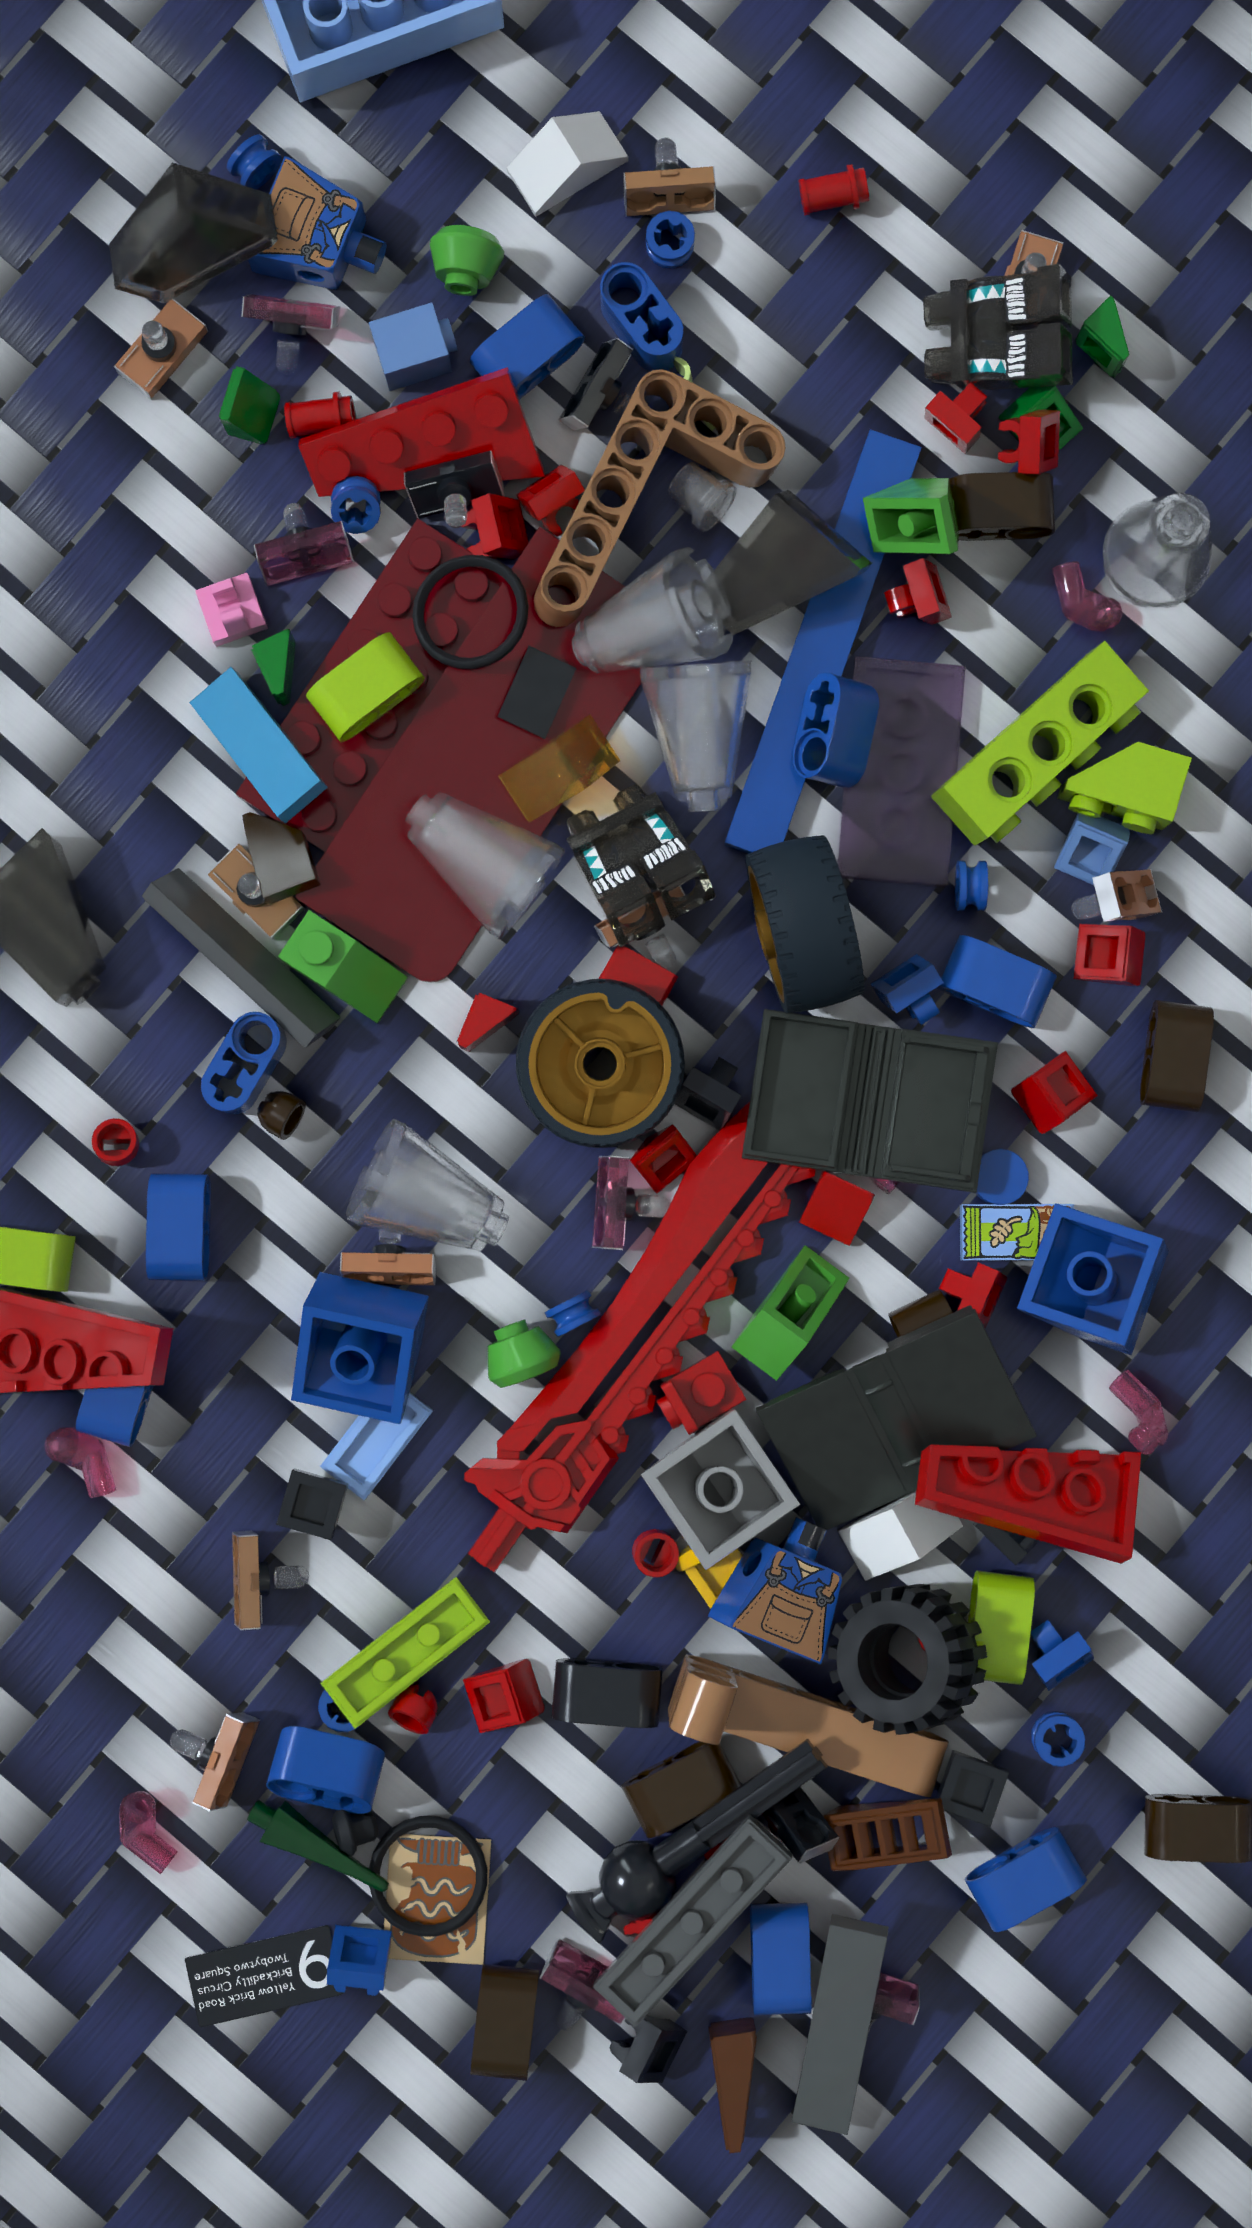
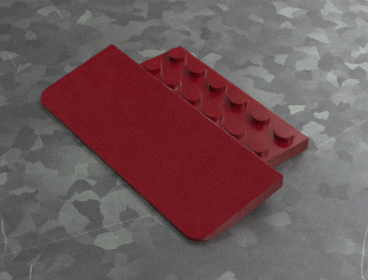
[235,518,668,982]

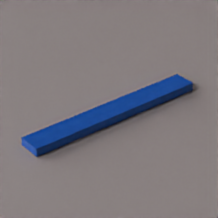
[724,429,922,854]

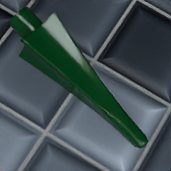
[247,1800,389,1892]

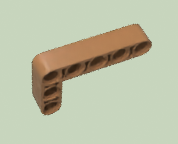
[533,369,786,627]
[668,1655,949,1797]

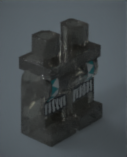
[923,264,1073,390]
[566,784,716,947]

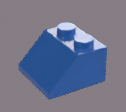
[1017,1203,1169,1355]
[291,1272,429,1424]

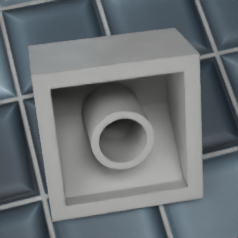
[640,1409,800,1570]

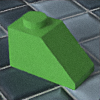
[863,478,959,554]
[278,910,408,1024]
[731,1245,850,1381]

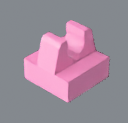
[195,573,268,647]

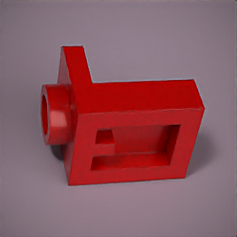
[656,1350,747,1435]

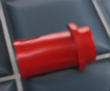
[798,164,869,215]
[284,391,356,438]

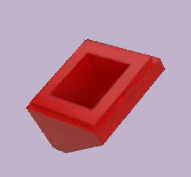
[1073,924,1145,986]
[599,944,678,1005]
[457,993,519,1052]
[1011,1050,1098,1134]
[799,1171,875,1246]
[463,1659,545,1733]

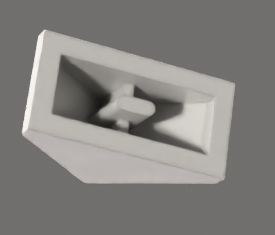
[507,111,628,217]
[837,1491,963,1581]

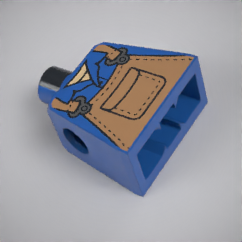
[245,156,387,290]
[708,1517,842,1664]

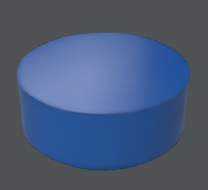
[976,1149,1029,1205]

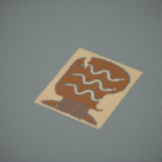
[384,1834,491,1965]

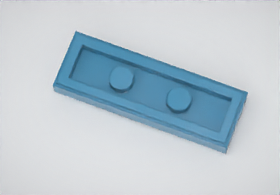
[189,667,328,824]

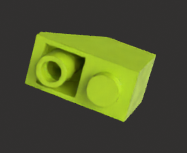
[1057,742,1192,834]

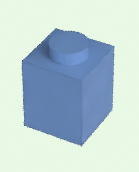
[368,302,458,391]

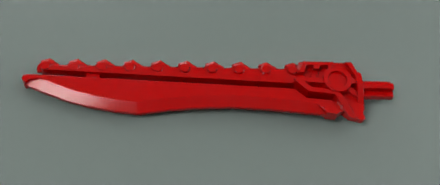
[464,1102,816,1572]

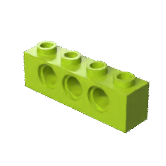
[931,641,1149,846]

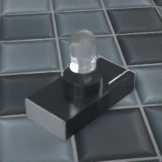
[558,338,633,431]
[404,450,505,528]
[752,1777,839,1864]

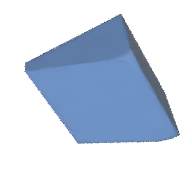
[1054,813,1130,885]

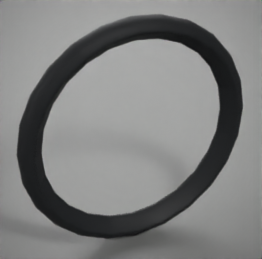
[412,555,529,669]
[369,1816,487,1937]

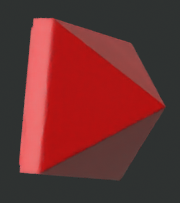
[630,1124,697,1194]

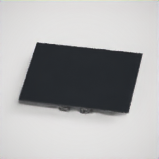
[497,646,576,739]

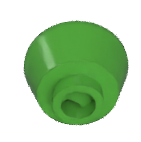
[429,225,504,296]
[488,1319,561,1388]

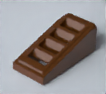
[823,1798,952,1871]
[708,2017,757,2154]

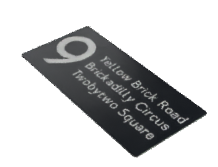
[185,1925,343,2027]

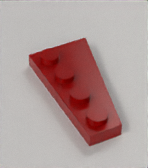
[298,367,545,497]
[0,1287,174,1393]
[915,1444,1142,1564]

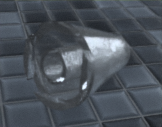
[1103,493,1213,608]
[572,547,733,674]
[640,661,752,812]
[405,792,565,940]
[346,1119,509,1251]

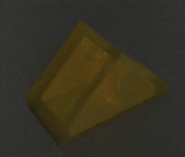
[498,714,620,822]

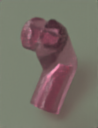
[1052,561,1122,632]
[1109,1370,1169,1455]
[44,1427,116,1498]
[119,1791,178,1874]

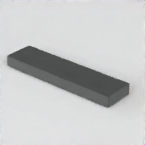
[142,868,341,1048]
[593,1815,792,2027]
[792,1914,889,2135]

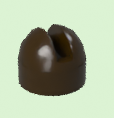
[257,1091,306,1140]

